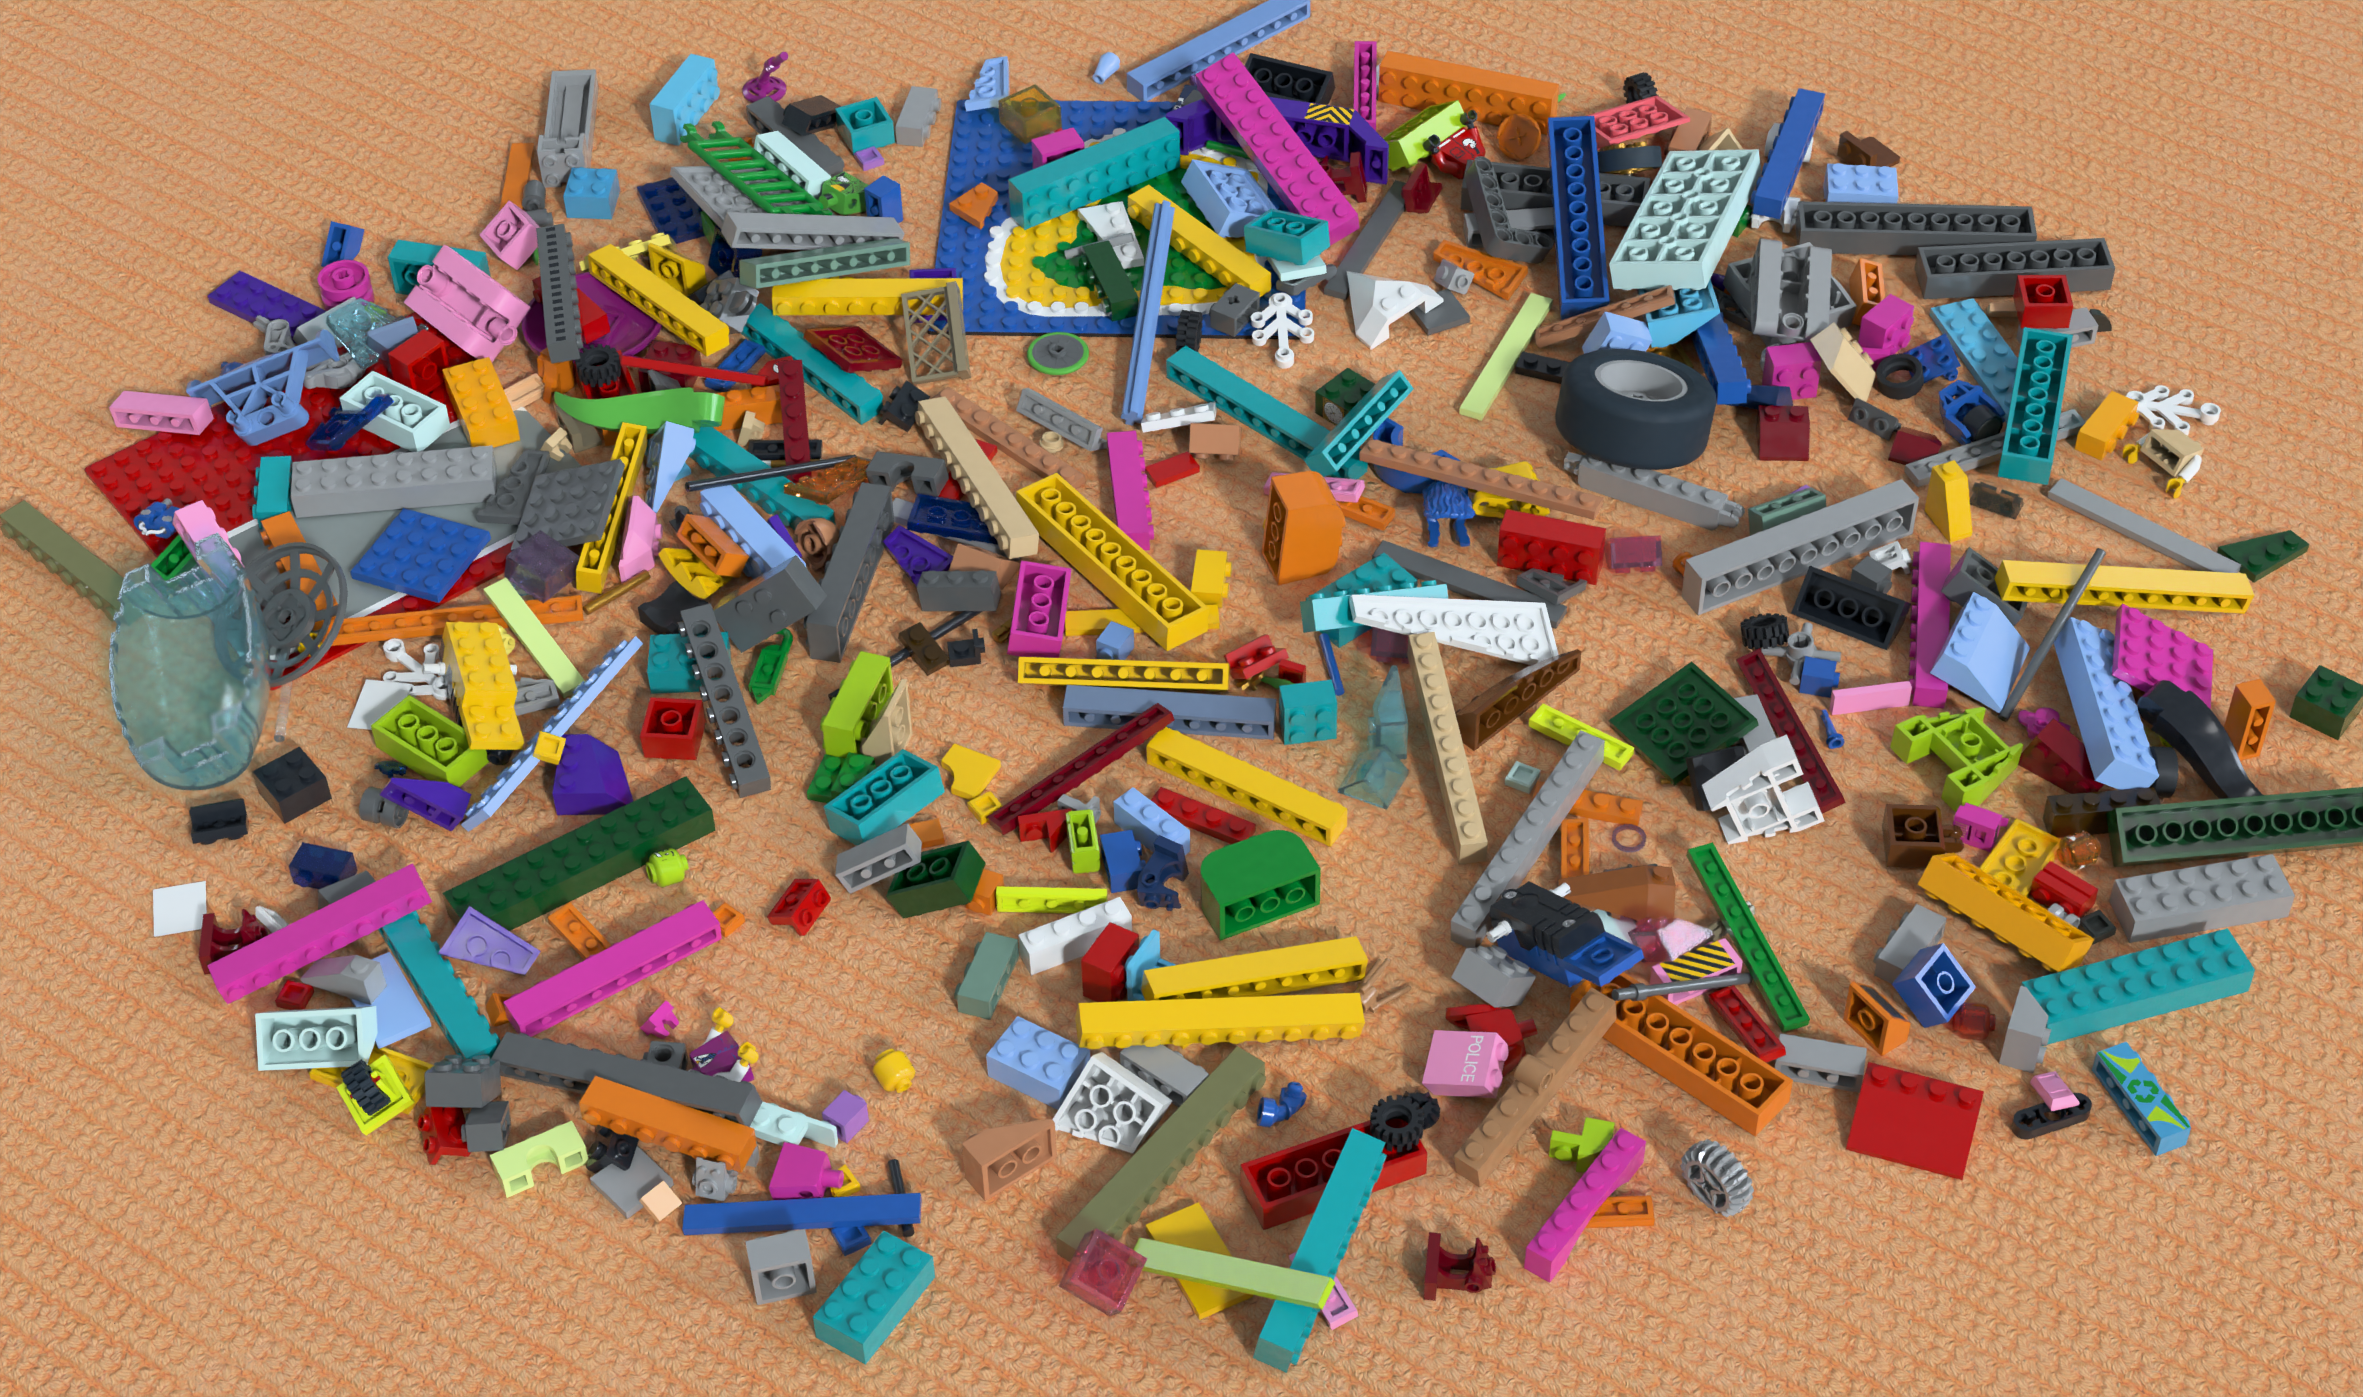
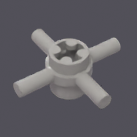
[1761,622,1841,685]

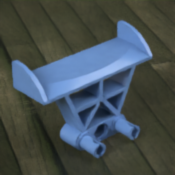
[186,329,340,446]

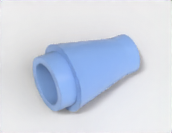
[1092,52,1120,84]

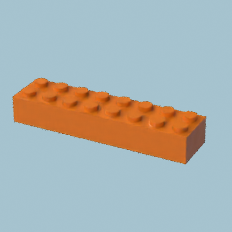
[1378,50,1559,135]
[1569,972,1793,1137]

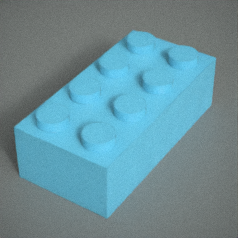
[649,54,720,146]

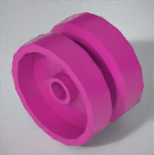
[317,260,375,311]

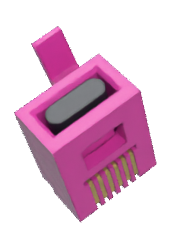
[1953,803,2009,852]

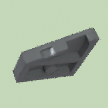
[1516,568,1587,605]

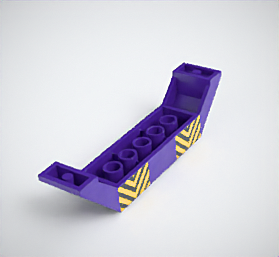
[1166,97,1389,185]

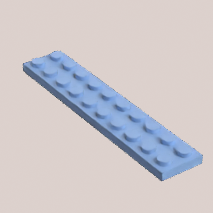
[461,636,643,832]

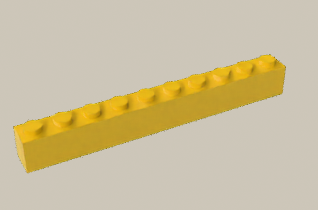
[1994,560,2254,614]
[1075,993,1365,1049]

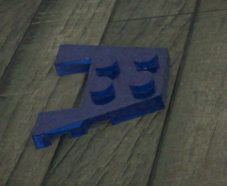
[306,394,394,451]

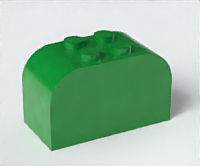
[1201,830,1321,941]

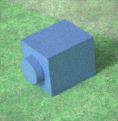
[1096,621,1134,660]

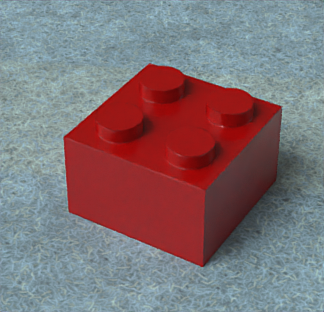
[2013,275,2073,329]
[388,329,449,395]
[640,697,707,760]
[1081,922,1139,1002]

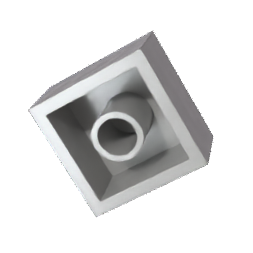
[1451,945,1536,1008]
[745,1229,817,1305]

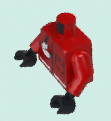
[1423,110,1486,179]

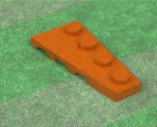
[1433,240,1528,301]

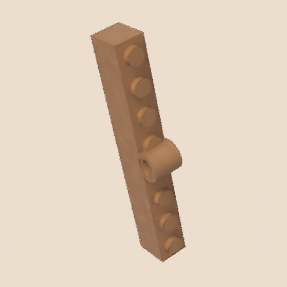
[1454,987,1617,1187]

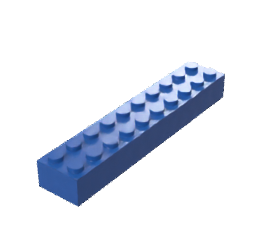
[1547,116,1609,320]

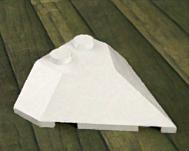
[1347,271,1443,350]

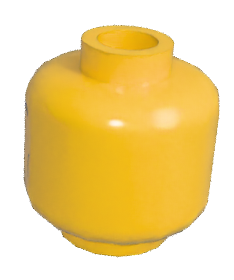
[873,1049,916,1093]

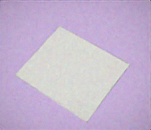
[347,679,412,730]
[153,881,207,937]

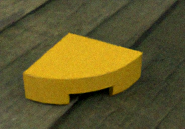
[831,1164,861,1197]

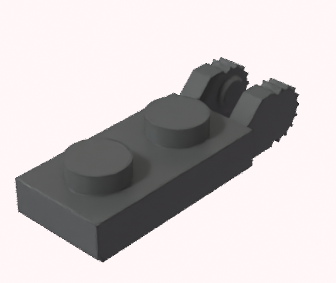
[1276,261,1337,296]

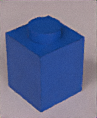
[1799,656,1840,698]

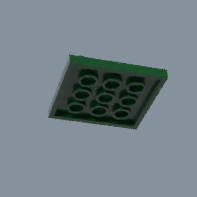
[1608,661,1759,786]

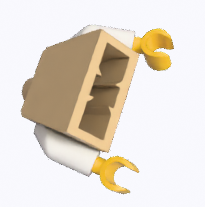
[2123,429,2203,498]

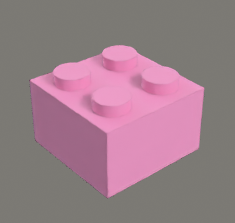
[480,200,540,270]

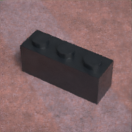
[782,95,842,136]

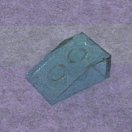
[1367,665,1408,762]

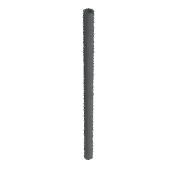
[1998,548,2106,722]

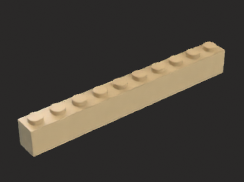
[915,396,1039,559]
[1407,632,1488,864]

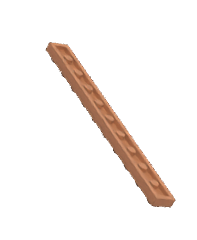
[1360,438,1604,520]

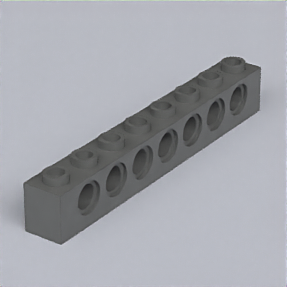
[677,603,771,798]

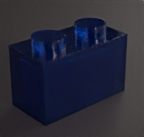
[289,842,358,889]

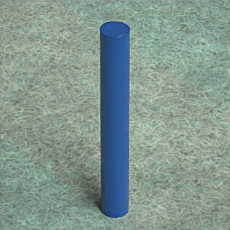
[1319,633,1344,696]

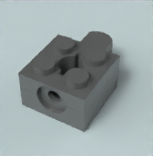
[700,277,760,334]

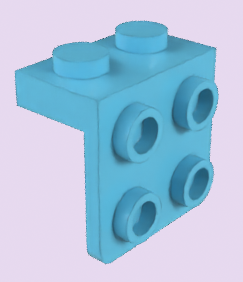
[1124,929,1175,1001]

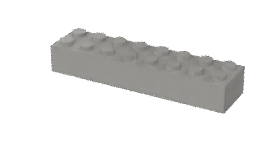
[291,445,497,518]

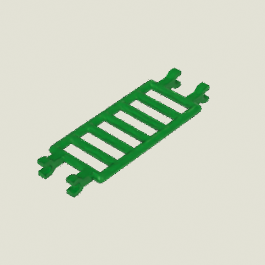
[680,121,832,215]

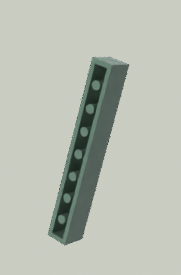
[739,238,910,289]

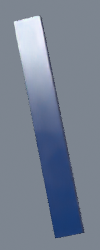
[682,1193,922,1235]

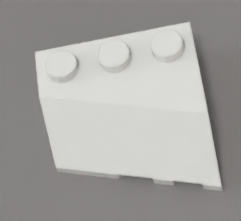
[1052,1052,1172,1153]

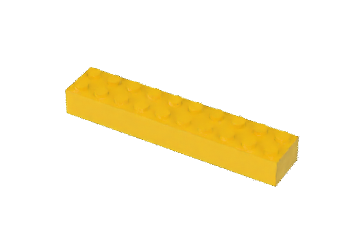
[1016,473,1209,651]

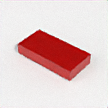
[1145,451,1200,488]

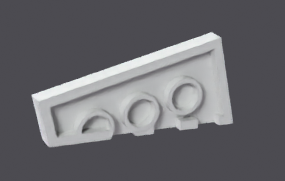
[1078,202,1144,269]

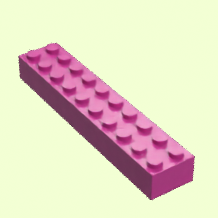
[1195,52,1359,246]

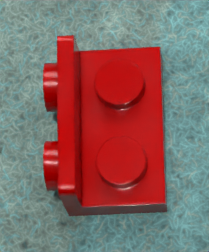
[1224,634,1289,679]
[767,879,831,936]

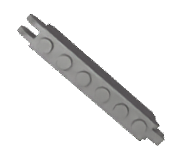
[1564,452,1745,531]

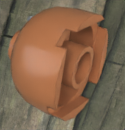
[794,518,839,569]

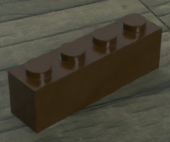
[2043,787,2161,838]

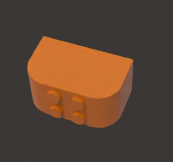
[1261,471,1345,586]

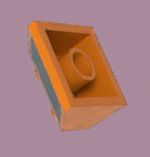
[1843,982,1911,1056]

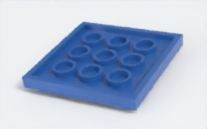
[350,508,491,603]

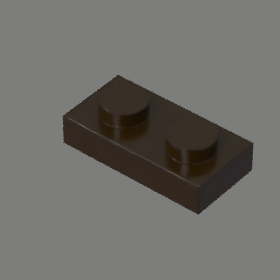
[898,622,950,676]

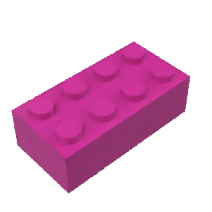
[1007,560,1071,658]

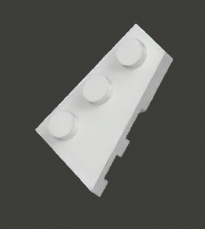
[1141,401,1217,432]

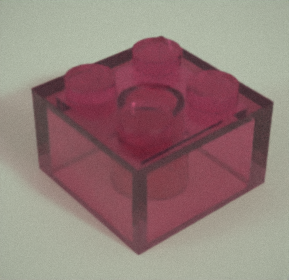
[1059,1228,1147,1316]

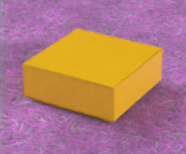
[533,731,566,765]
[967,791,1003,825]

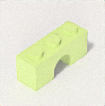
[490,1121,588,1198]

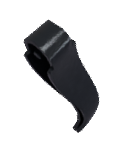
[2137,680,2263,799]

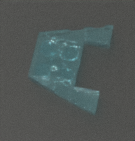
[326,298,428,370]

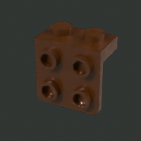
[1837,131,1900,167]

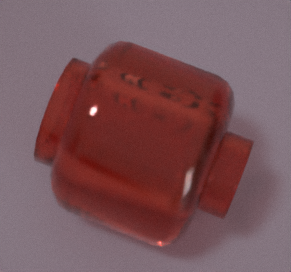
[1952,1002,1996,1040]

